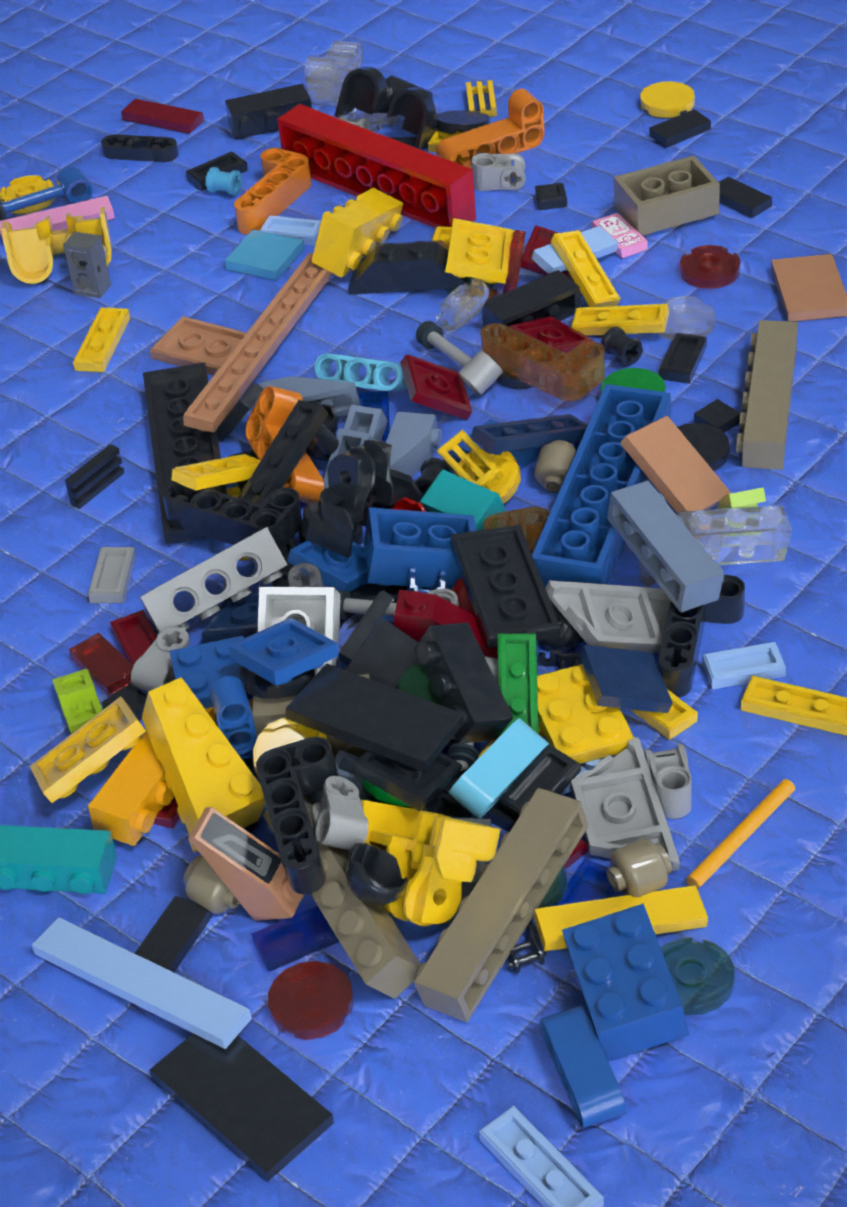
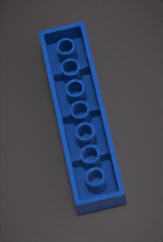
[532,384,671,587]

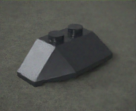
[348,240,469,295]

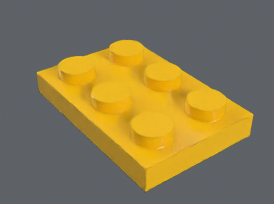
[445,218,512,284]
[537,664,634,764]
[29,697,146,803]

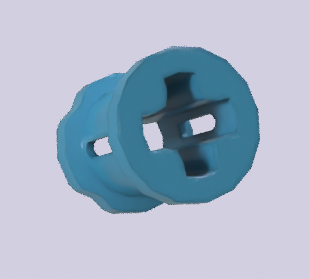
[206,167,242,196]

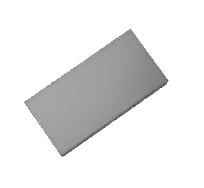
[88,547,136,603]

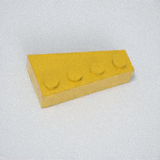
[311,188,403,278]
[142,677,266,853]

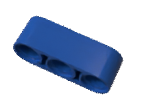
[209,676,257,778]
[540,1005,626,1128]

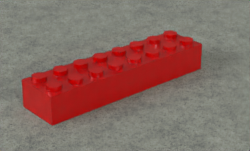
[277,104,476,228]

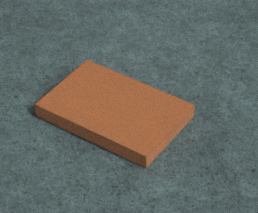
[771,254,847,322]
[150,316,246,376]
[620,416,732,523]

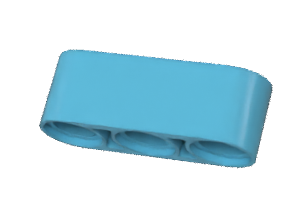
[314,353,407,391]
[449,718,549,819]

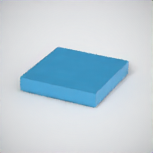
[224,230,305,281]

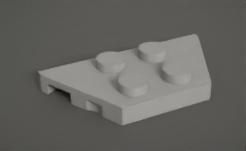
[545,580,671,654]
[571,737,680,871]

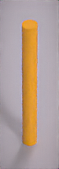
[686,779,795,890]

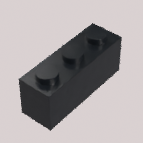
[225,83,312,140]
[481,270,580,346]
[414,622,513,743]

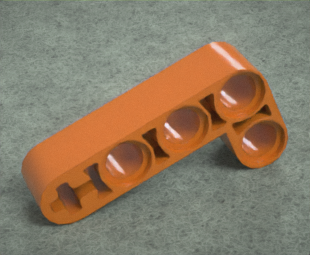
[436,88,545,169]
[234,148,311,235]
[245,386,324,504]

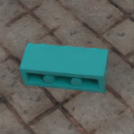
[0,825,117,894]

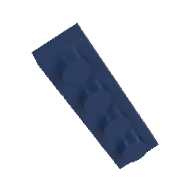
[471,414,588,455]

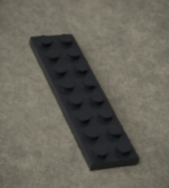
[143,362,227,544]

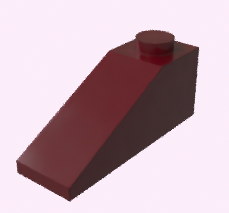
[394,590,498,659]

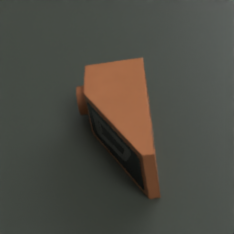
[188,807,304,921]

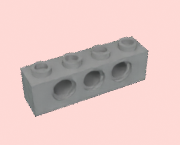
[138,527,287,633]

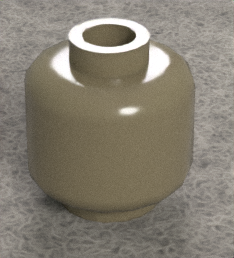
[534,440,577,493]
[607,838,672,897]
[183,856,240,914]

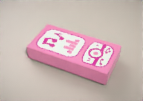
[592,213,648,258]

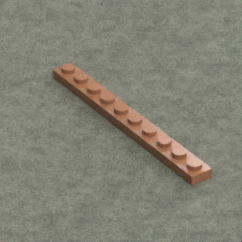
[183,253,333,433]

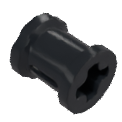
[601,327,643,366]
[415,458,451,499]

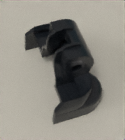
[334,66,437,150]
[301,440,422,558]

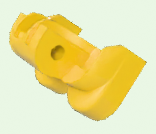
[1,207,112,284]
[361,800,500,927]

